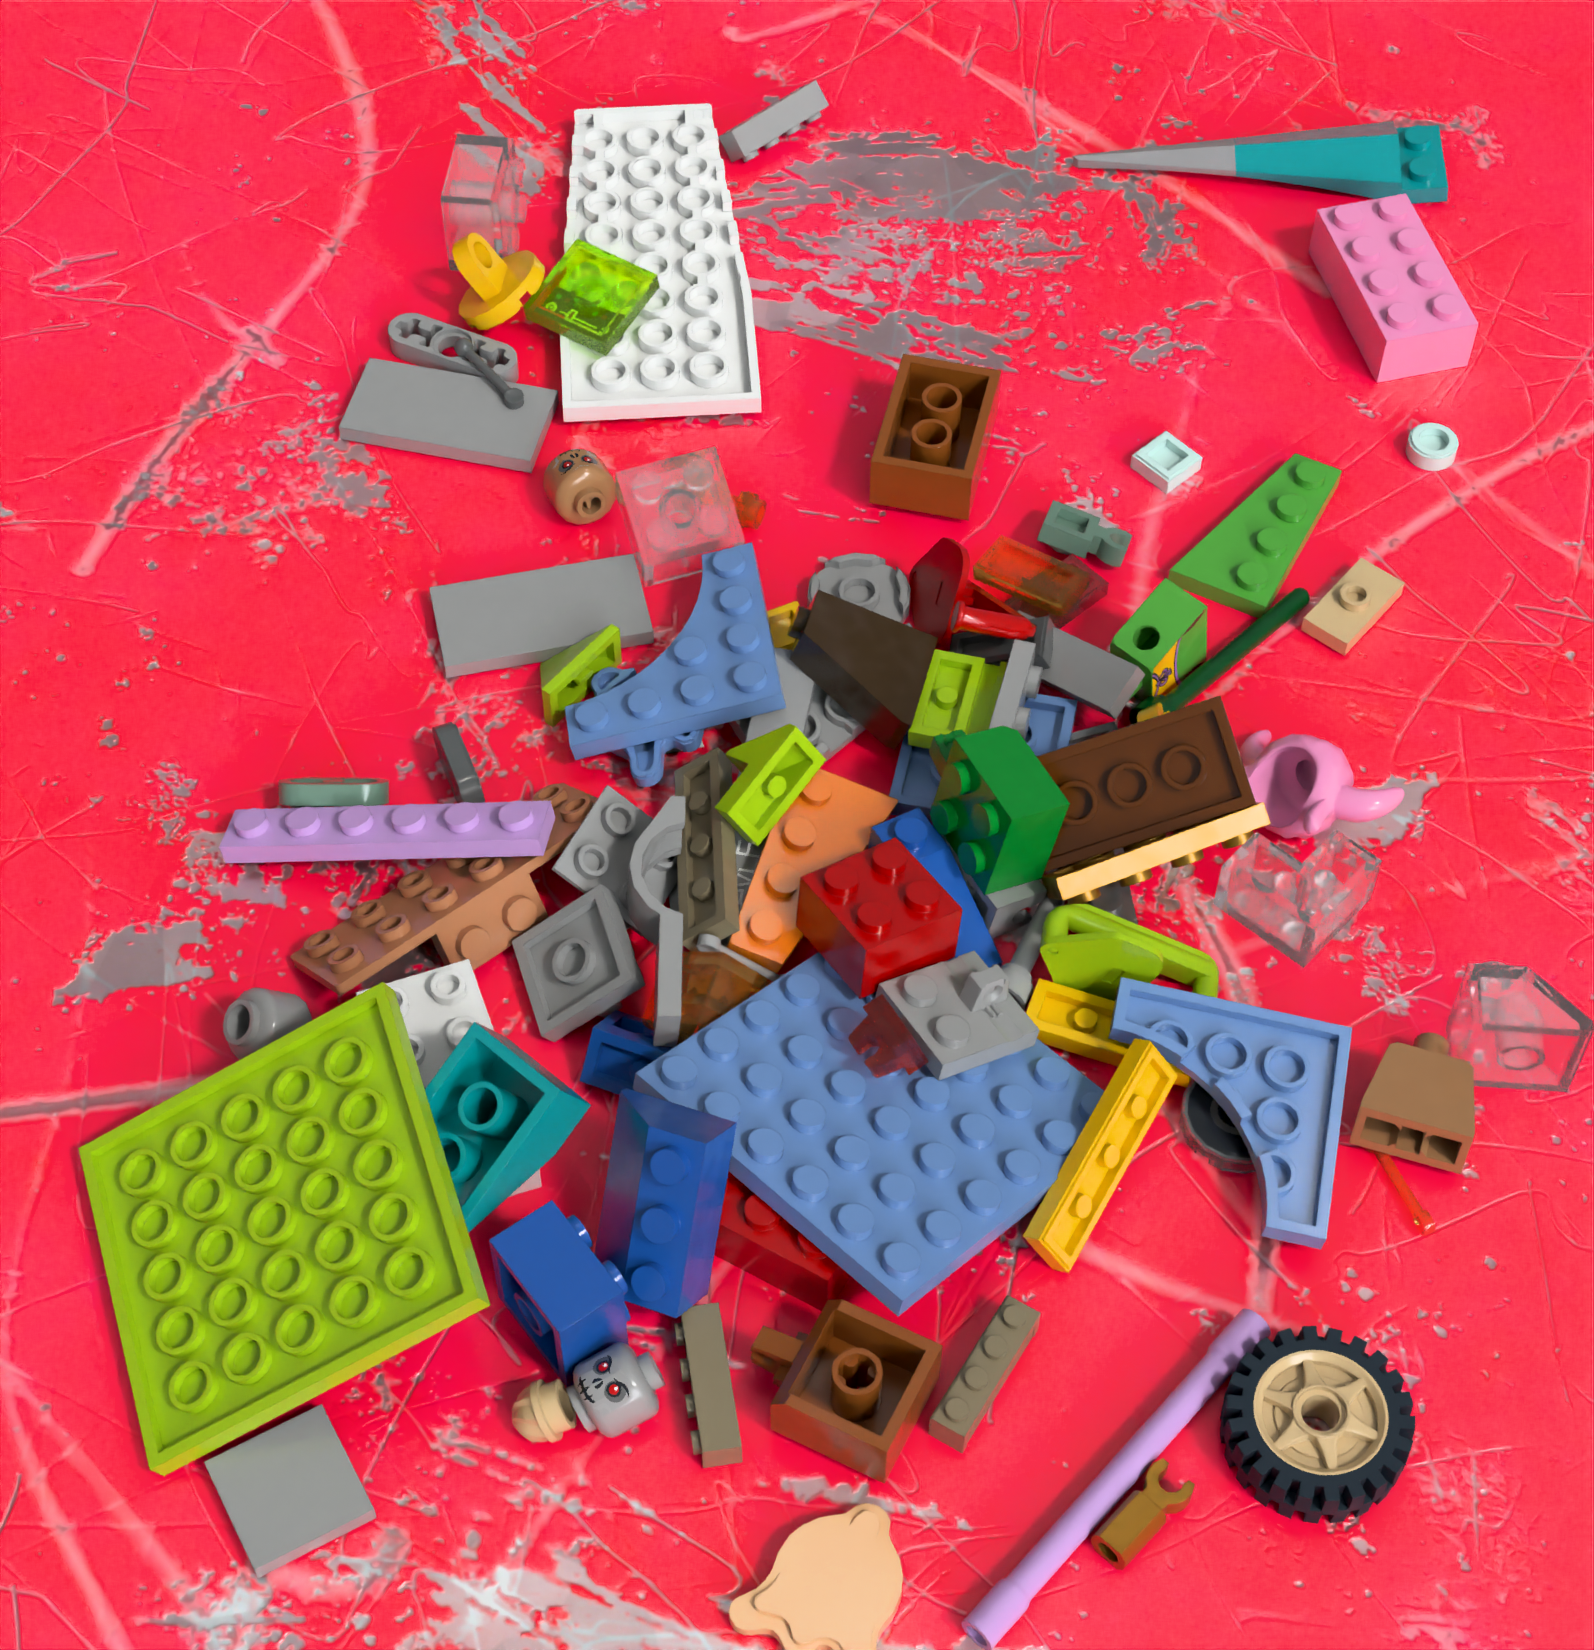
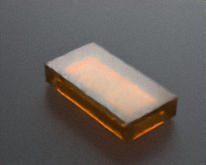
[973,535,1090,618]

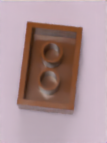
[869,354,1001,520]

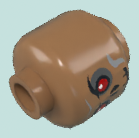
[543,449,617,525]

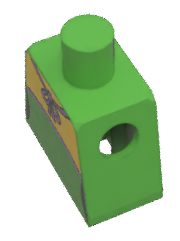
[1110,578,1208,701]

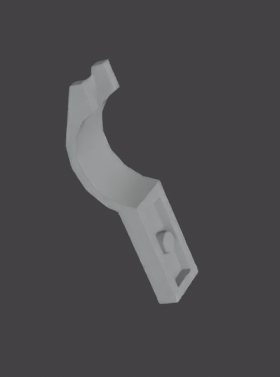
[626,796,686,1047]

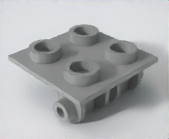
[551,785,678,936]

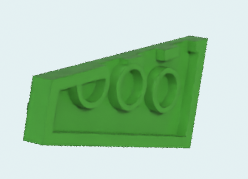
[1168,453,1342,618]

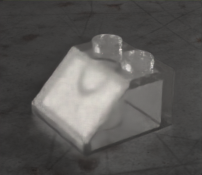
[1446,961,1594,1092]

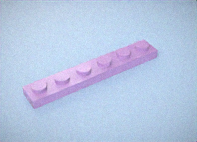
[219,801,556,863]

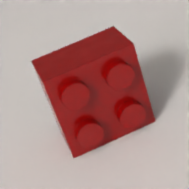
[796,837,962,999]

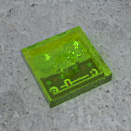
[523,238,660,356]

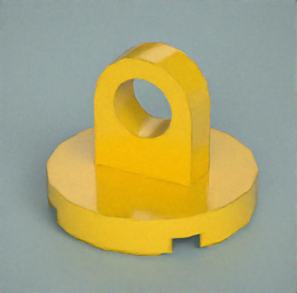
[452,233,545,330]

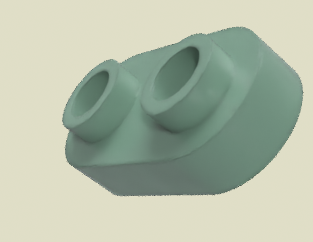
[278,777,389,808]

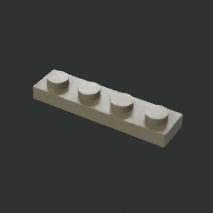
[674,747,740,954]

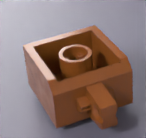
[751,1299,943,1484]

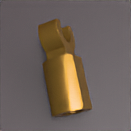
[1091,1458,1195,1570]

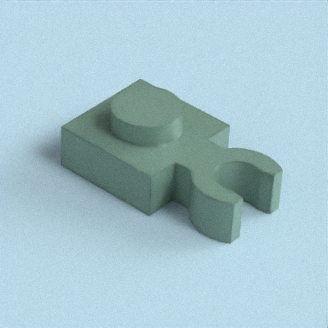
[1037,500,1133,567]

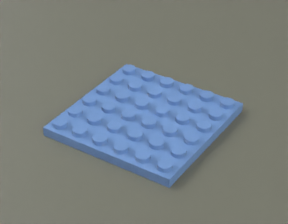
[633,952,1104,1316]

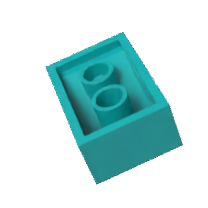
[425,1022,591,1233]

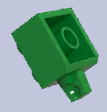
[929,725,1070,895]

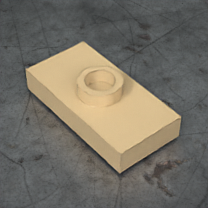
[1301,558,1405,656]

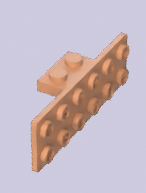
[291,783,598,995]

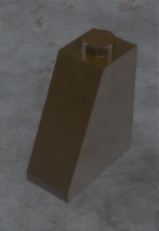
[787,590,938,750]

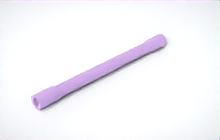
[961,1308,1271,1650]

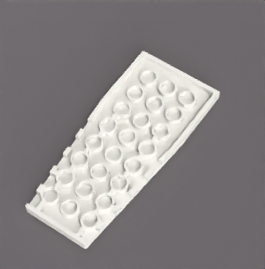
[560,103,761,422]

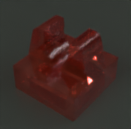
[848,994,929,1078]

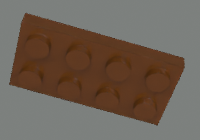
[1036,695,1256,872]

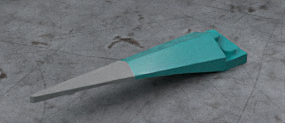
[1073,121,1448,204]

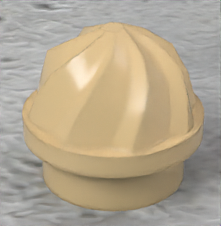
[512,1379,576,1443]

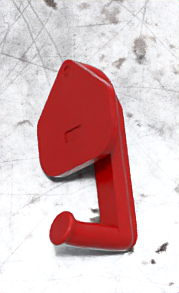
[909,537,1037,648]

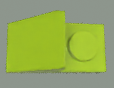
[714,724,826,846]

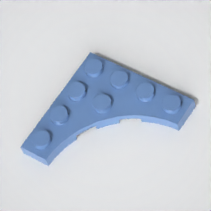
[565,542,786,760]
[1109,977,1352,1249]

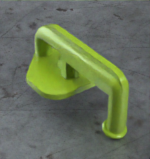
[1040,904,1219,1001]

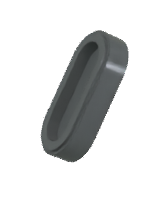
[432,722,485,803]

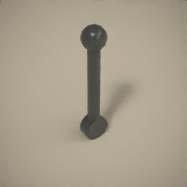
[454,338,524,410]

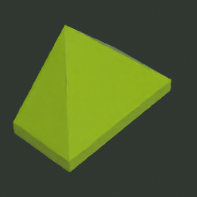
[540,624,622,727]

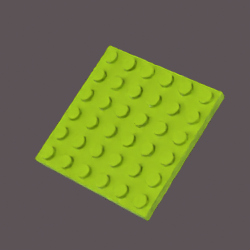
[78,982,490,1476]

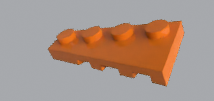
[726,768,899,973]

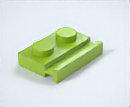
[908,649,1008,749]

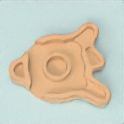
[728,1503,903,1650]

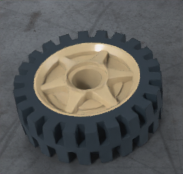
[1220,1326,1415,1523]

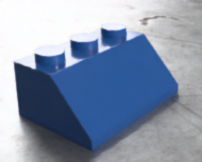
[594,1088,737,1318]

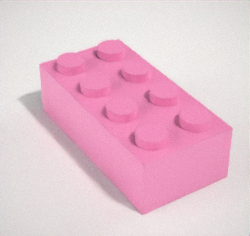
[1308,193,1479,383]

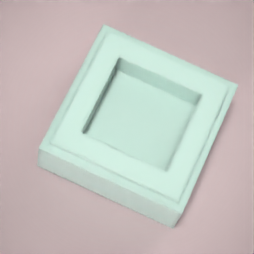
[1130,431,1203,494]

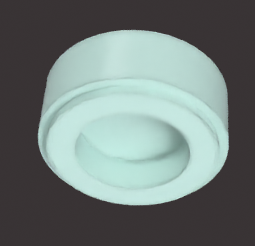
[1405,423,1459,471]

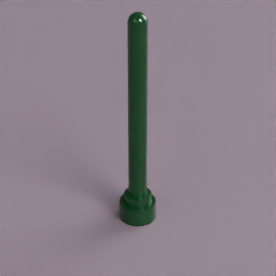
[1129,588,1310,725]

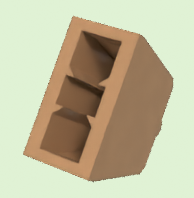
[1349,1032,1475,1174]

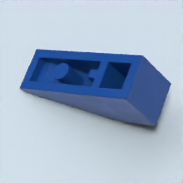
[868,807,1003,968]

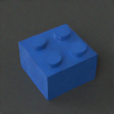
[489,1200,631,1388]

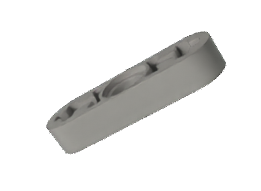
[388,313,519,383]

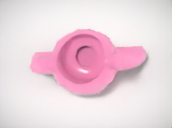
[1239,730,1404,839]

